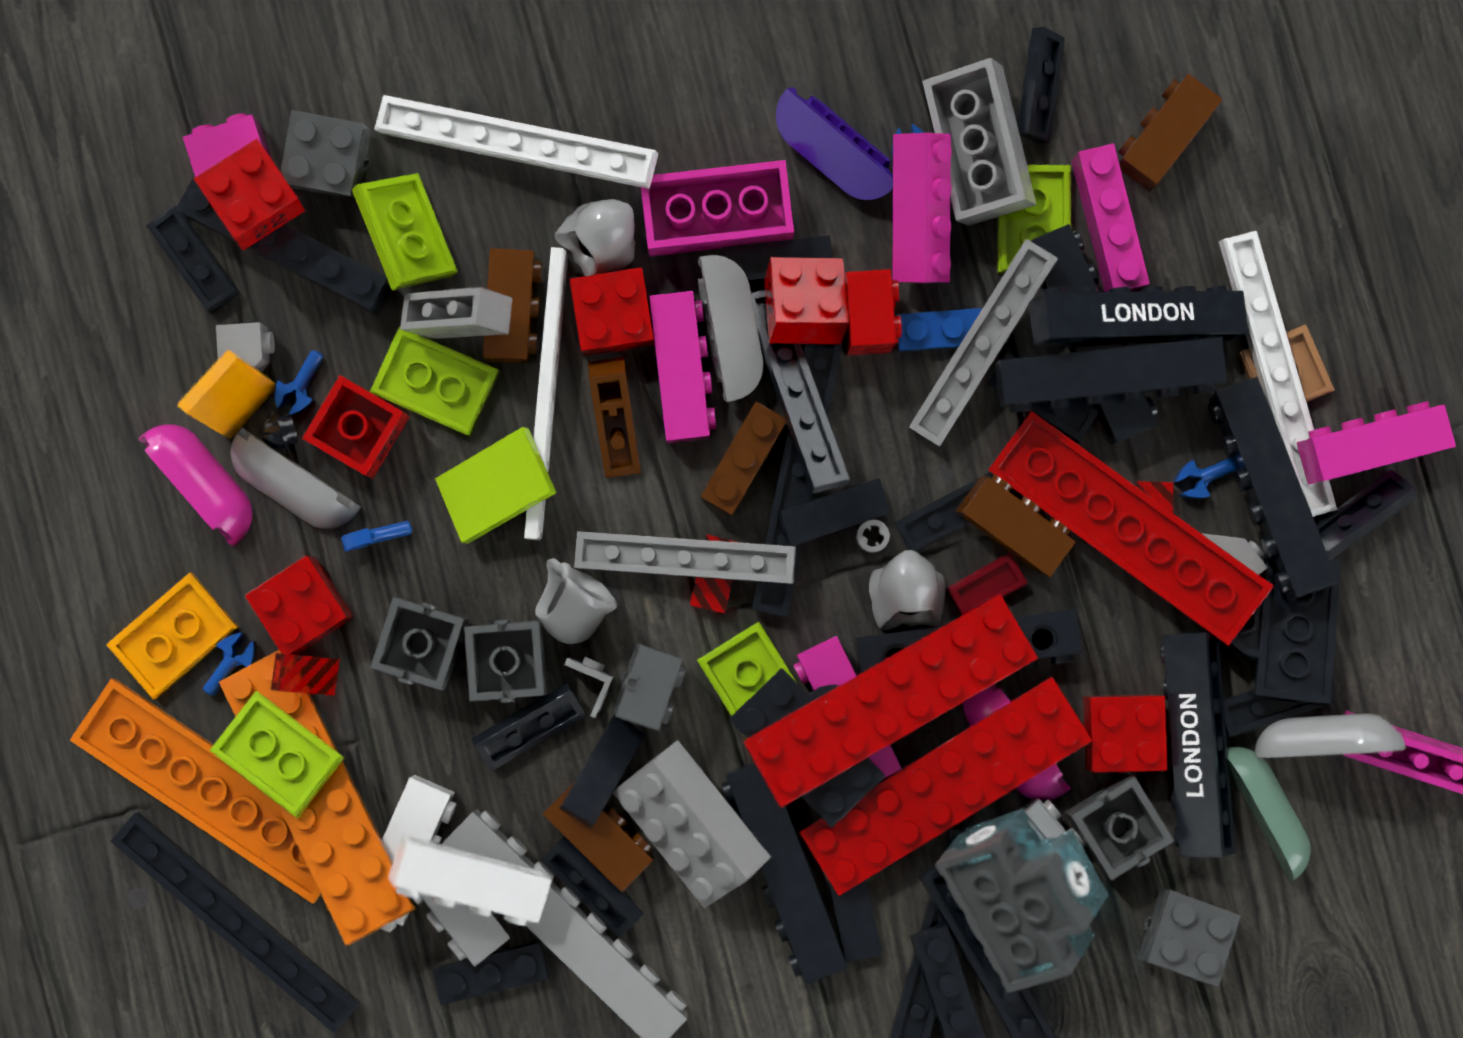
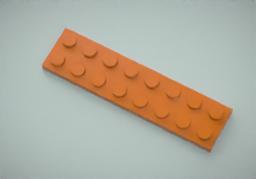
[219,650,416,945]
[70,678,321,904]

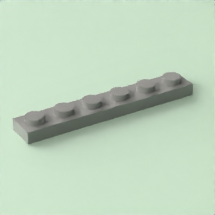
[909,239,1058,446]
[574,531,796,584]

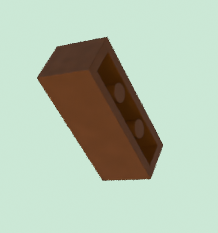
[1117,73,1223,192]
[483,248,543,364]
[700,401,787,517]
[955,475,1076,577]
[543,781,654,892]

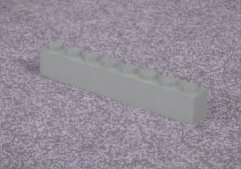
[442,809,688,1038]

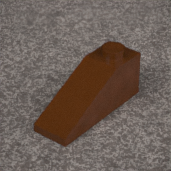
[588,357,641,478]

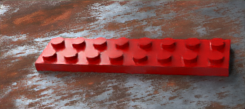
[988,411,1274,646]
[743,594,1038,808]
[800,676,1092,896]

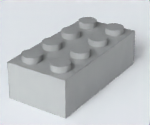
[922,58,1037,226]
[612,740,771,909]

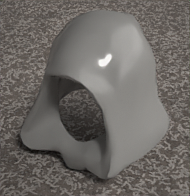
[555,199,636,276]
[869,550,945,631]
[535,558,617,644]

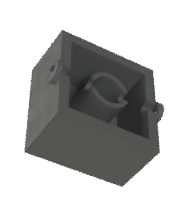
[280,110,372,200]
[370,597,469,690]
[464,620,548,703]
[613,642,686,731]
[1064,774,1174,880]
[1137,889,1241,987]

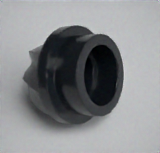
[261,413,298,450]

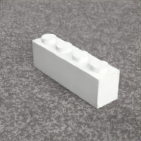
[381,775,457,932]
[388,834,552,926]

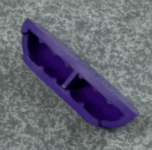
[776,87,893,200]

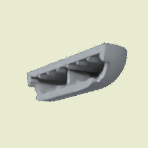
[698,255,763,402]
[231,427,361,529]
[1255,714,1406,758]

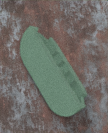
[1227,747,1311,881]

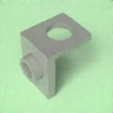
[564,657,615,718]

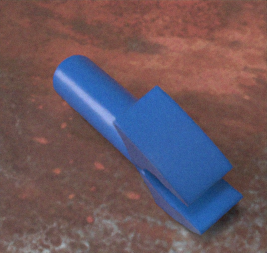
[275,350,324,416]
[1173,457,1237,499]
[341,521,412,551]
[203,633,257,696]

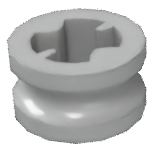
[856,519,890,553]

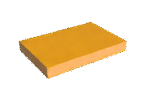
[178,349,276,439]
[106,573,240,700]

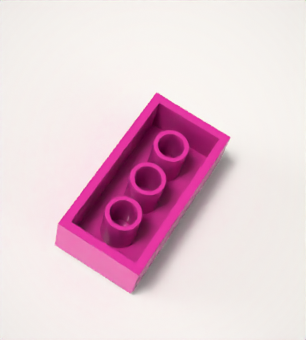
[641,160,794,257]

